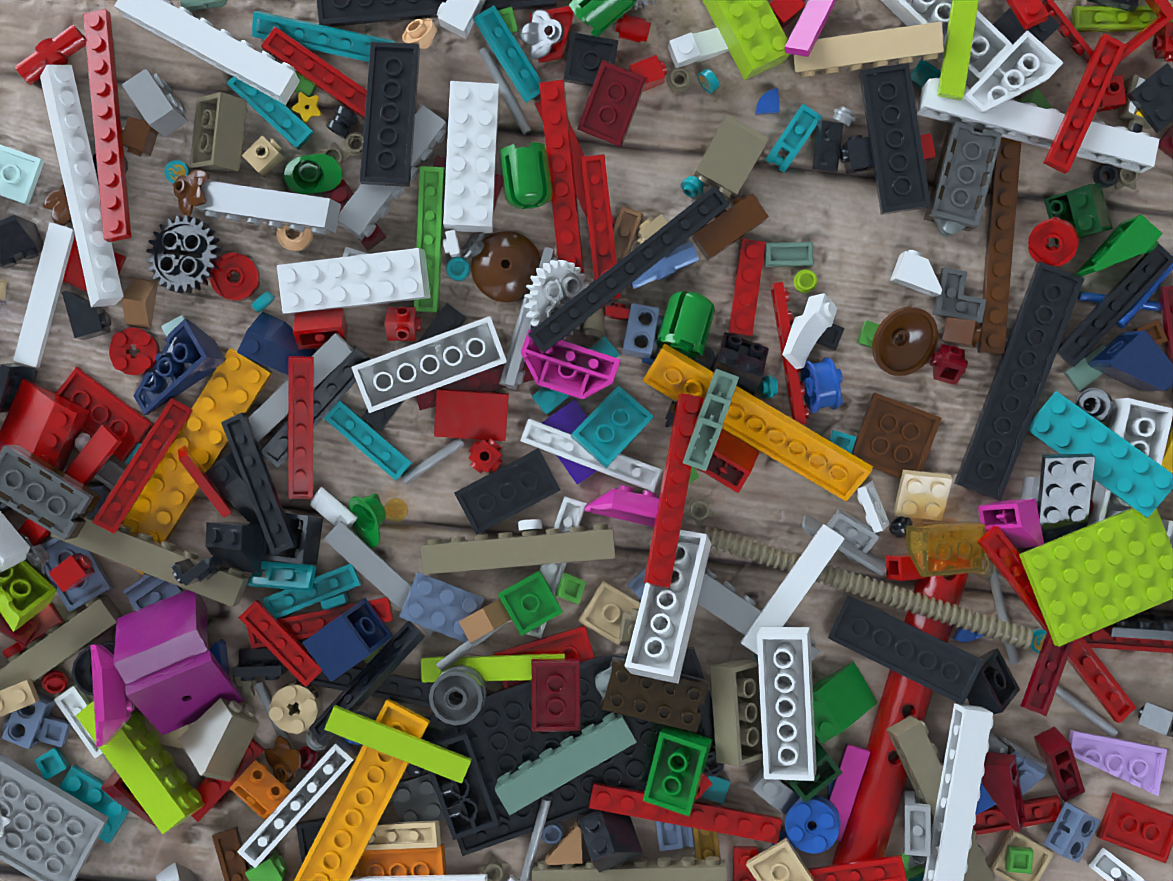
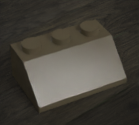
[189,92,247,173]

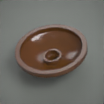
[471,231,541,303]
[872,306,938,376]

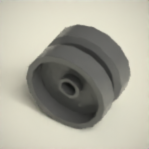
[429,665,487,725]

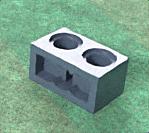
[622,303,663,359]
[2,691,55,749]
[1044,802,1101,863]

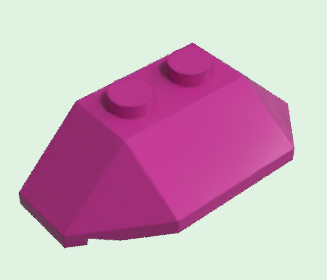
[521,329,621,400]
[585,485,659,527]
[90,645,135,747]

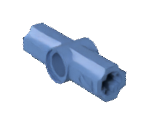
[631,241,699,290]

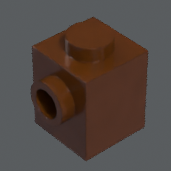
[121,116,159,157]
[942,317,982,348]

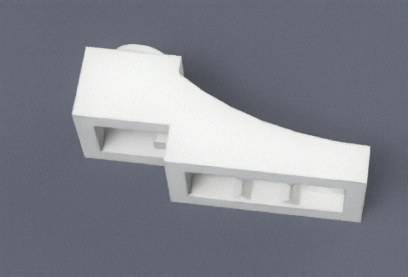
[668,27,729,69]
[783,293,837,369]

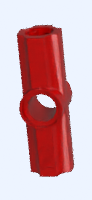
[15,24,86,85]

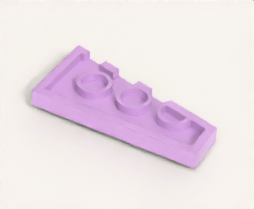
[1068,729,1167,796]

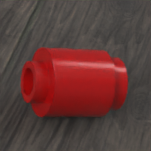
[615,14,651,43]

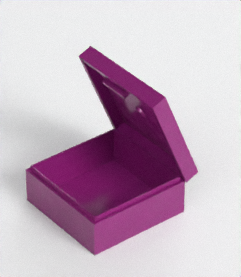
[113,590,243,735]

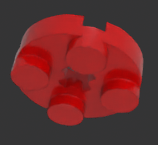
[1028,217,1080,266]
[210,252,260,301]
[109,327,160,376]

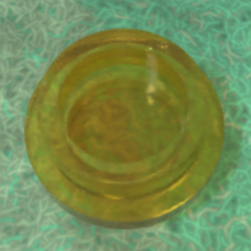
[384,498,408,522]

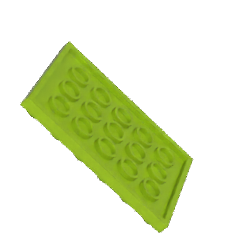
[1019,508,1173,646]

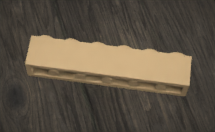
[794,21,944,78]

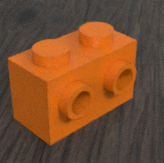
[230,760,291,820]

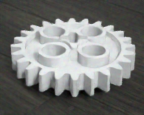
[524,260,590,339]

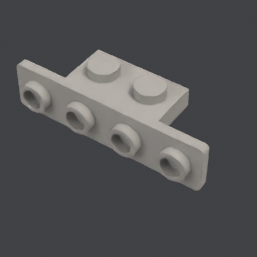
[802,508,886,576]

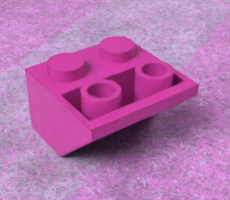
[978,498,1044,548]

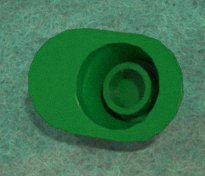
[284,154,342,194]
[349,494,386,548]

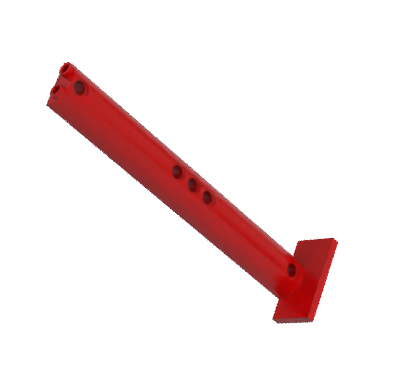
[831,551,970,865]

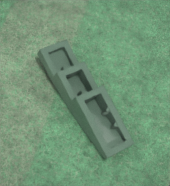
[683,368,739,471]

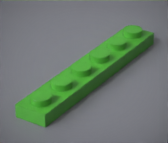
[414,166,445,313]

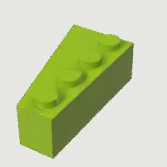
[0,560,57,632]

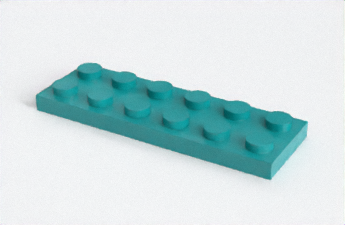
[1027,391,1173,518]

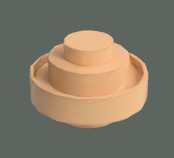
[402,18,437,49]
[276,225,313,252]

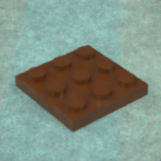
[852,393,942,479]

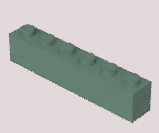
[495,712,637,815]

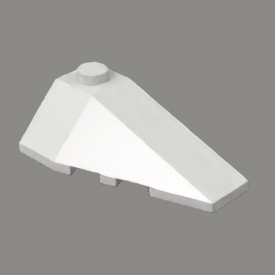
[964,30,1063,113]

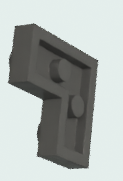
[933,267,986,323]

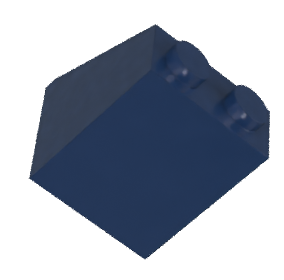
[1088,331,1173,391]
[303,597,393,682]

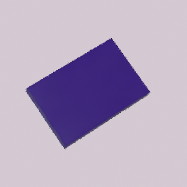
[542,400,597,485]

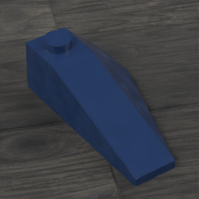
[237,311,317,375]
[133,319,226,415]

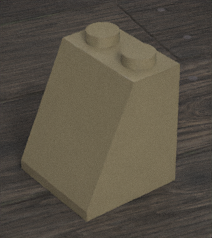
[694,115,769,199]
[178,698,260,782]

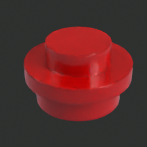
[42,670,68,694]

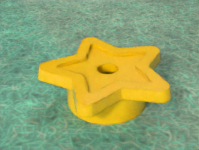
[291,92,322,124]

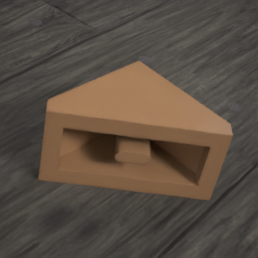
[121,278,158,329]
[459,598,511,643]
[545,819,583,865]

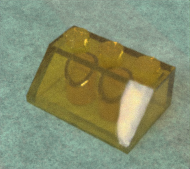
[906,521,986,577]

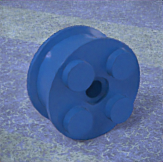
[801,357,843,413]
[785,795,841,854]

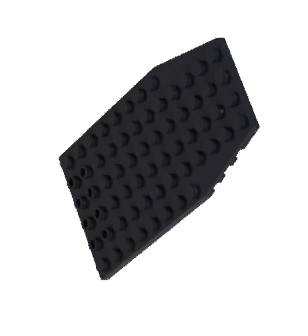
[422,647,715,856]

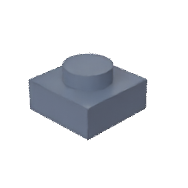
[39,716,71,747]

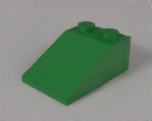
[1074,214,1163,277]
[813,662,878,744]
[643,725,712,817]

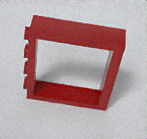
[1041,0,1173,67]

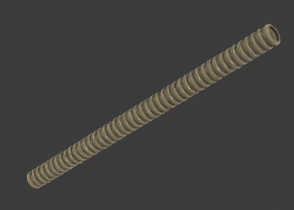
[703,525,1033,650]

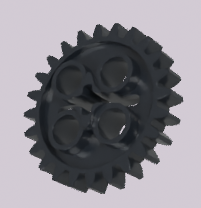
[146,215,222,294]

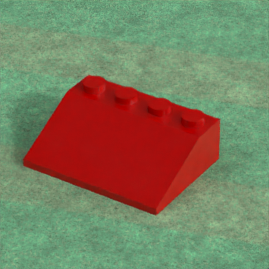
[0,379,89,472]

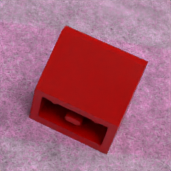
[694,429,760,493]

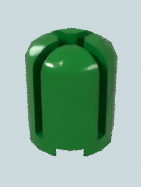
[569,0,637,37]
[500,142,553,209]
[656,291,715,359]

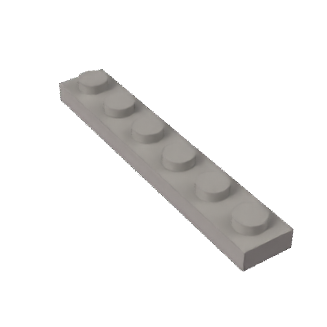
[505,247,558,390]

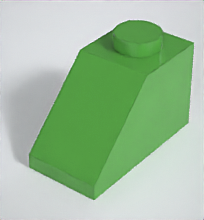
[245,851,288,881]

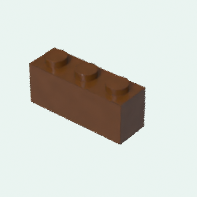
[692,193,769,261]

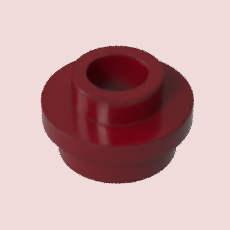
[299,746,319,770]

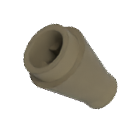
[581,306,605,341]

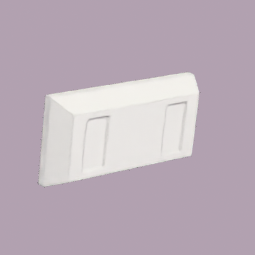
[310,487,358,528]

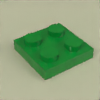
[498,570,563,636]

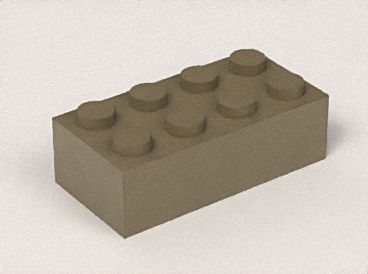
[710,658,763,766]

